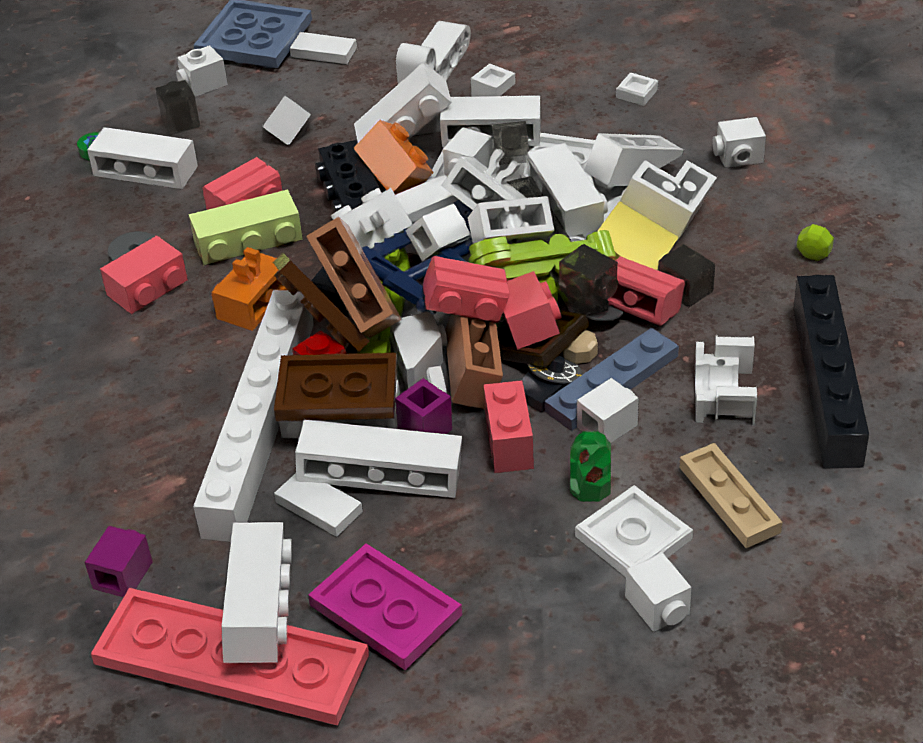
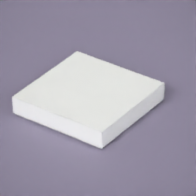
[575,485,693,577]

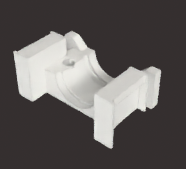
[695,335,757,426]

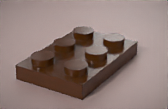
[272,253,370,351]
[274,353,397,421]

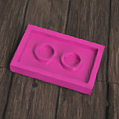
[308,543,462,670]

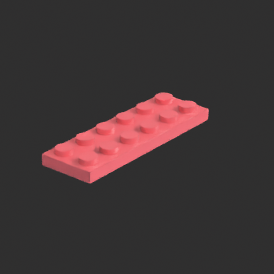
[91,588,369,726]

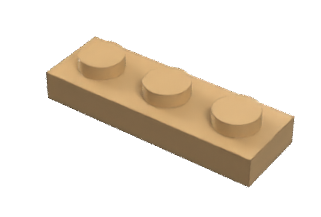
[680,443,783,548]

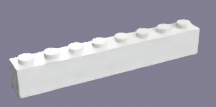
[193,290,314,542]

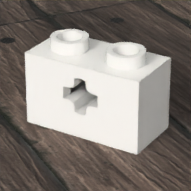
[468,196,554,244]

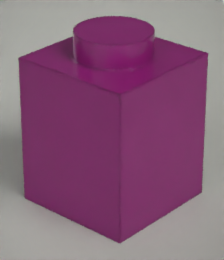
[395,378,452,434]
[85,526,153,597]

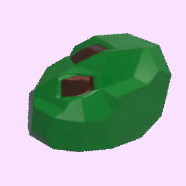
[570,431,611,502]

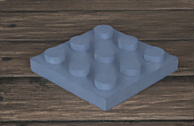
[194,0,312,68]

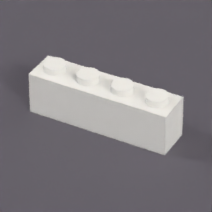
[295,420,462,498]
[222,522,292,663]

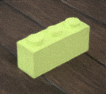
[189,189,303,265]

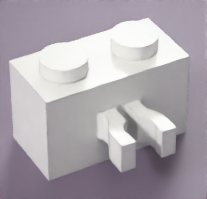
[441,149,526,210]
[331,188,413,249]

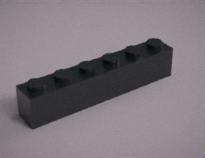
[793,275,869,469]

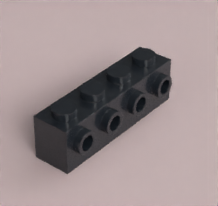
[315,140,394,238]

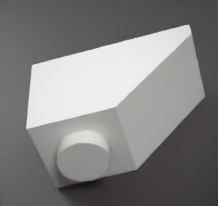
[389,312,447,389]

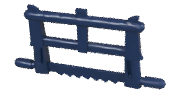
[362,200,473,315]

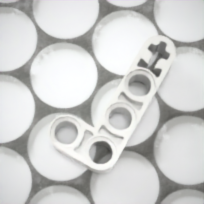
[396,21,471,84]

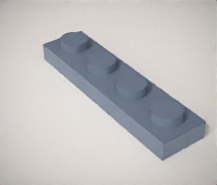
[545,328,679,431]

